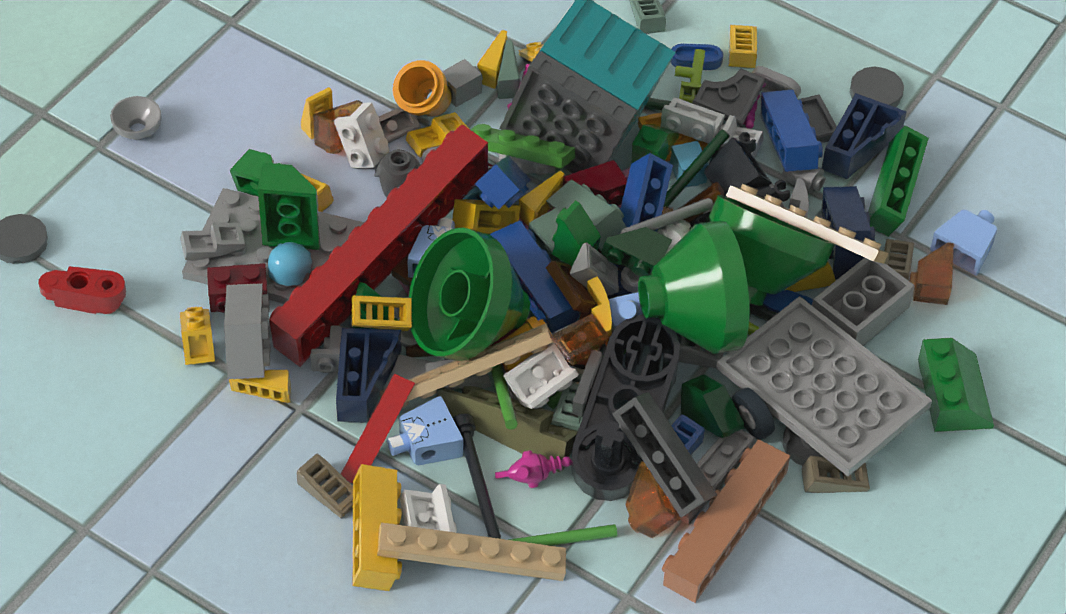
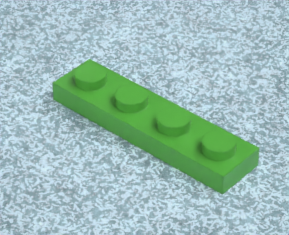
[471,124,575,169]

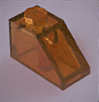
[313,100,363,154]
[909,242,954,305]
[550,314,610,365]
[625,461,681,538]

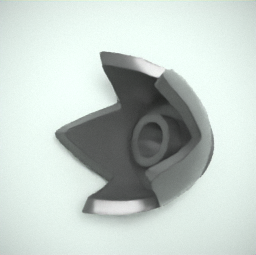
[374,149,421,197]

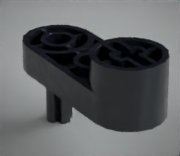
[571,315,680,501]

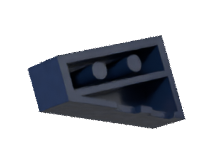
[821,93,907,179]
[821,186,875,280]
[336,328,402,422]

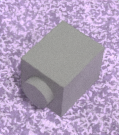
[442,59,483,107]

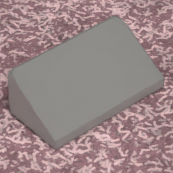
[379,107,421,143]
[570,242,619,296]

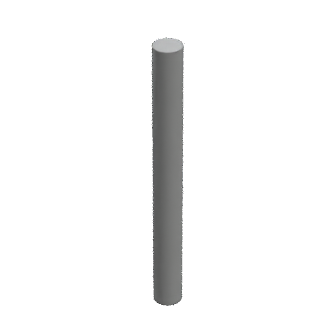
[621,198,713,234]

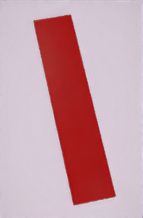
[341,374,415,484]

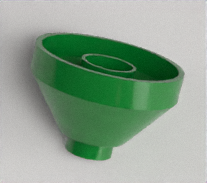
[709,195,835,306]
[638,221,750,354]
[409,228,530,361]

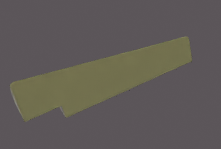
[437,386,578,472]

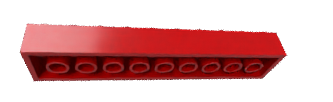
[269,124,488,367]

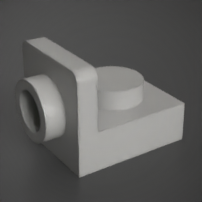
[311,326,343,373]

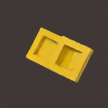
[406,112,468,158]
[587,276,612,345]

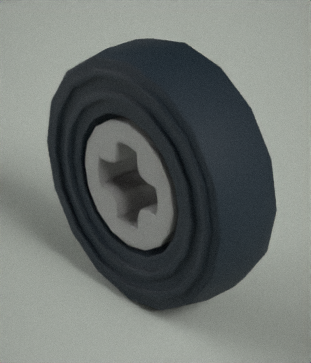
[732,387,775,440]

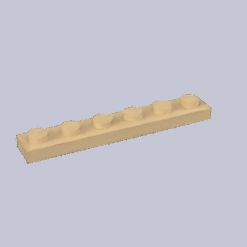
[726,184,889,264]
[380,324,553,408]
[377,522,566,581]

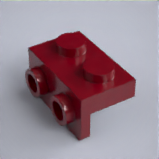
[207,263,268,313]

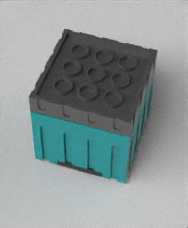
[499,0,676,174]

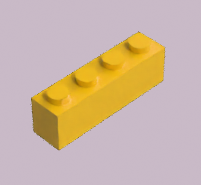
[352,464,402,591]

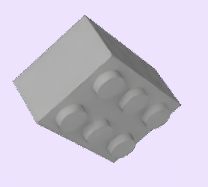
[812,258,915,345]
[224,284,271,379]

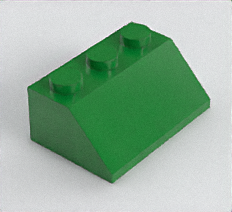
[257,163,320,250]
[918,338,994,432]

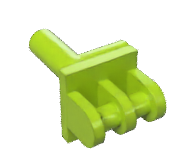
[674,49,705,104]

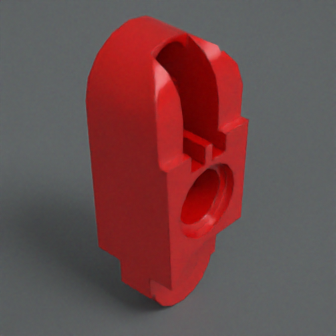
[38,266,126,314]

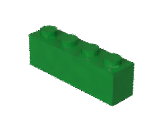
[868,125,929,237]

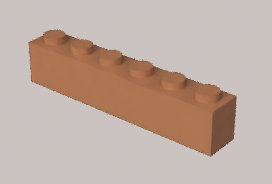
[662,439,790,603]

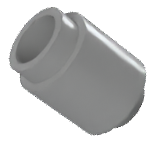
[782,167,826,194]

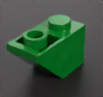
[552,200,601,266]

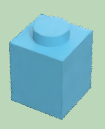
[670,141,709,188]

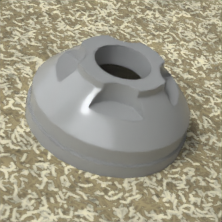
[110,96,161,140]

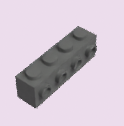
[612,392,717,518]

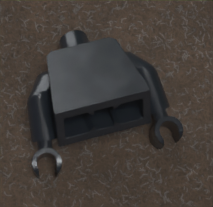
[704,132,790,202]

